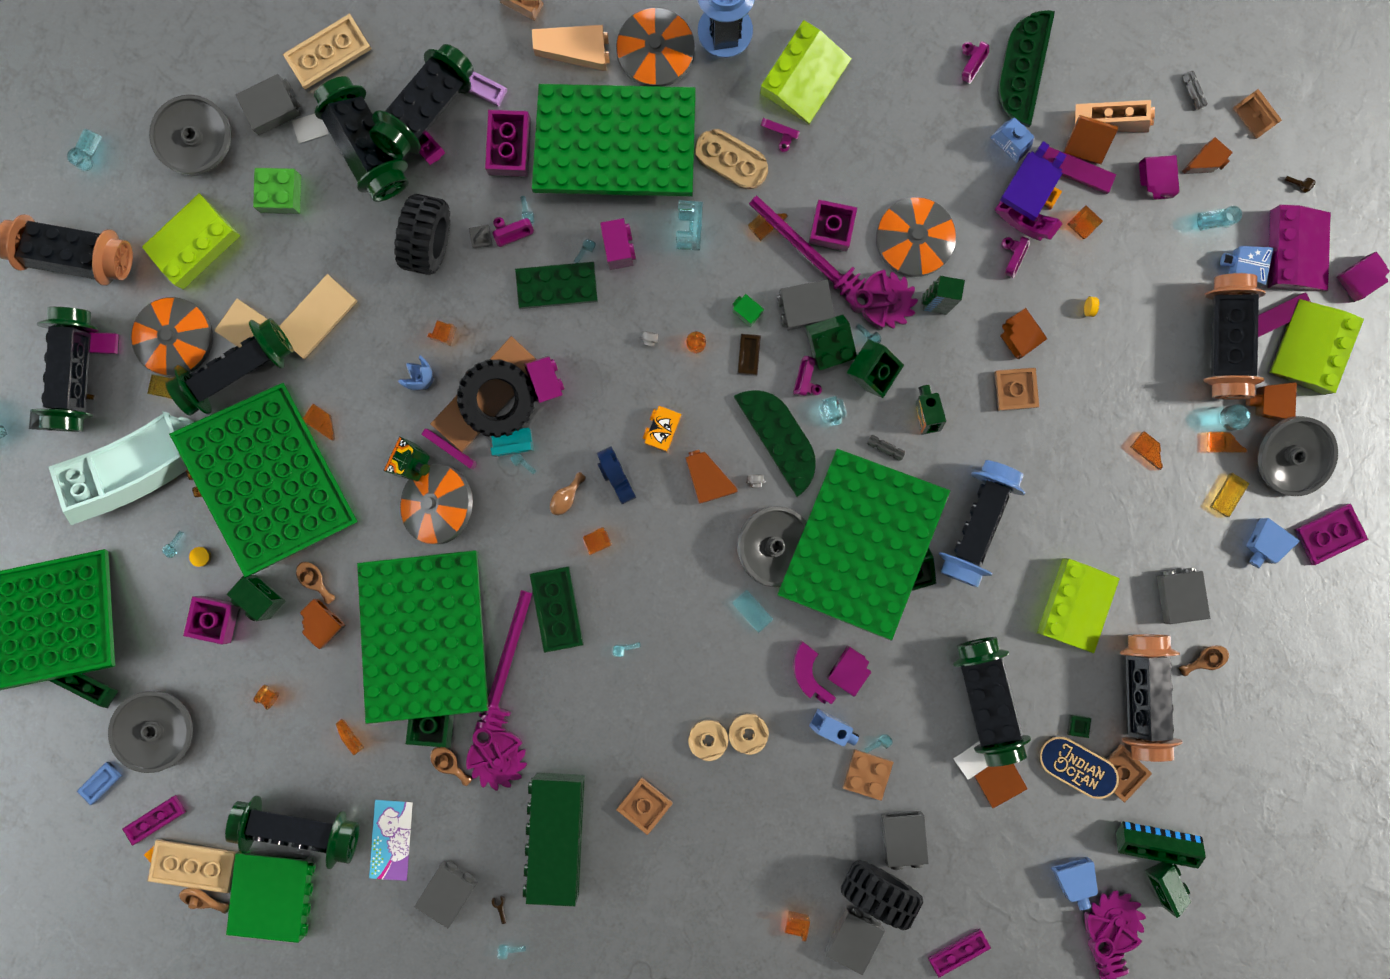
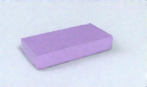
[469,72,507,107]

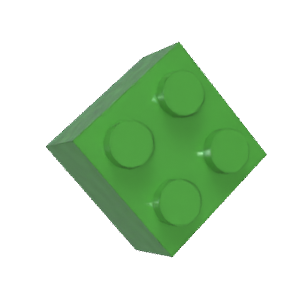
[253,168,301,214]

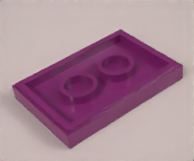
[1294,504,1369,565]

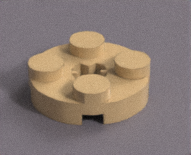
[729,713,769,755]
[688,720,729,761]

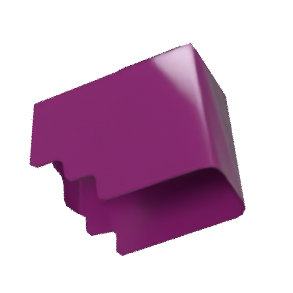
[1139,155,1180,200]
[1337,252,1390,302]
[827,645,871,697]

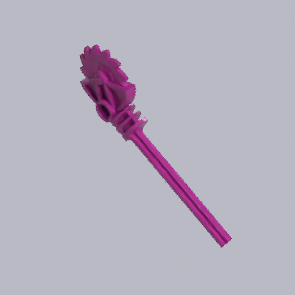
[749,196,918,330]
[466,590,533,791]
[1084,890,1146,979]

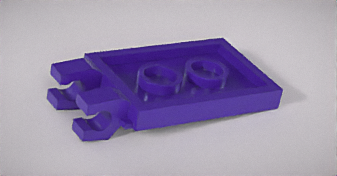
[1000,141,1067,221]

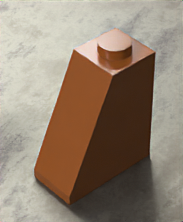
[685,450,738,504]

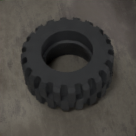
[394,193,450,275]
[457,359,535,438]
[841,860,923,930]

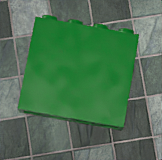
[226,850,316,943]

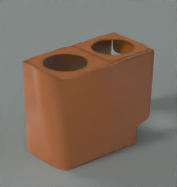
[1000,308,1047,359]
[300,599,345,649]

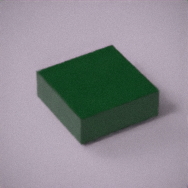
[1067,715,1092,738]

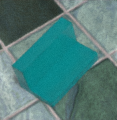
[491,428,534,457]

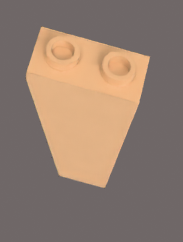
[532,25,610,71]
[1075,100,1155,132]

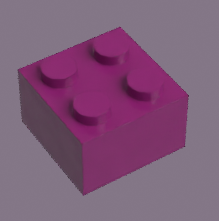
[808,199,857,252]
[600,218,636,270]
[524,356,564,403]
[183,596,239,645]

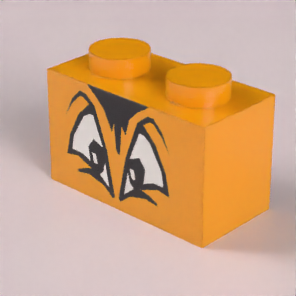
[643,406,681,453]

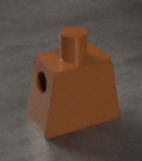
[1245,383,1297,421]

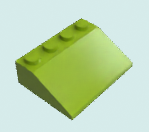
[760,20,852,124]
[142,193,240,289]
[1269,299,1364,395]
[1037,558,1120,653]

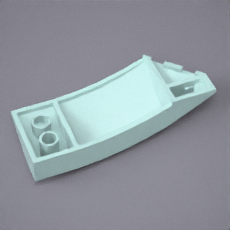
[49,411,195,525]

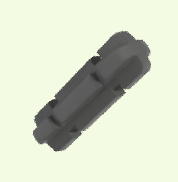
[1183,71,1208,110]
[867,435,905,461]

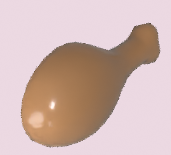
[550,472,586,515]
[296,562,335,604]
[1179,645,1229,676]
[430,747,472,786]
[179,888,229,914]

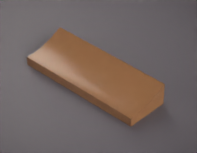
[430,336,537,452]

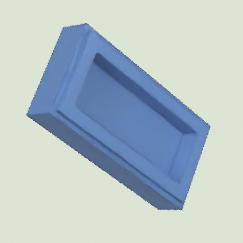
[77,762,122,805]

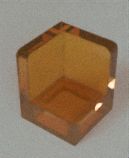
[1067,205,1103,239]
[427,320,457,346]
[583,527,612,555]
[785,911,810,941]

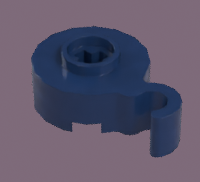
[597,446,636,504]

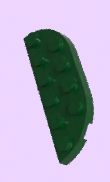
[998,10,1055,127]
[734,390,816,497]

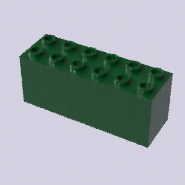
[523,773,585,907]

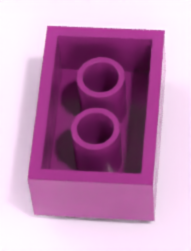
[485,110,531,177]

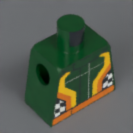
[916,385,946,435]
[383,436,430,481]

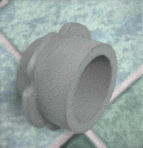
[640,331,659,346]
[746,475,766,487]

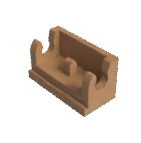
[500,0,544,21]
[1233,89,1282,139]

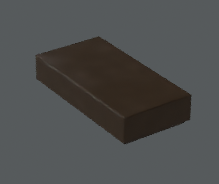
[737,334,761,376]

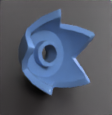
[398,355,434,390]

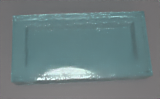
[732,590,773,633]

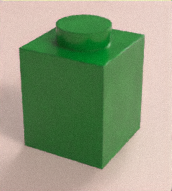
[732,294,764,327]

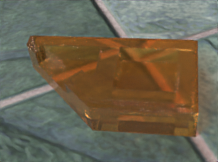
[748,213,788,241]
[303,404,335,441]
[1130,431,1163,470]
[1207,432,1247,453]
[336,719,364,755]

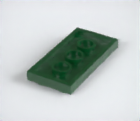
[515,262,598,309]
[530,566,584,653]

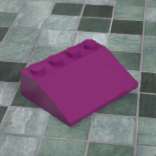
[1267,205,1331,291]

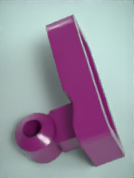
[962,41,989,83]
[760,118,800,152]
[492,217,534,247]
[1002,236,1030,278]
[793,356,822,396]

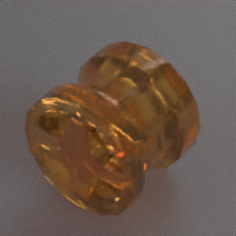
[686,331,706,353]
[253,684,279,710]

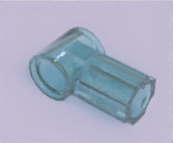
[67,129,102,171]
[1197,206,1242,231]

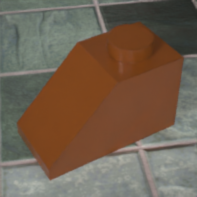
[1182,137,1233,174]

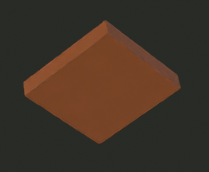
[1064,115,1118,164]
[974,764,1028,808]

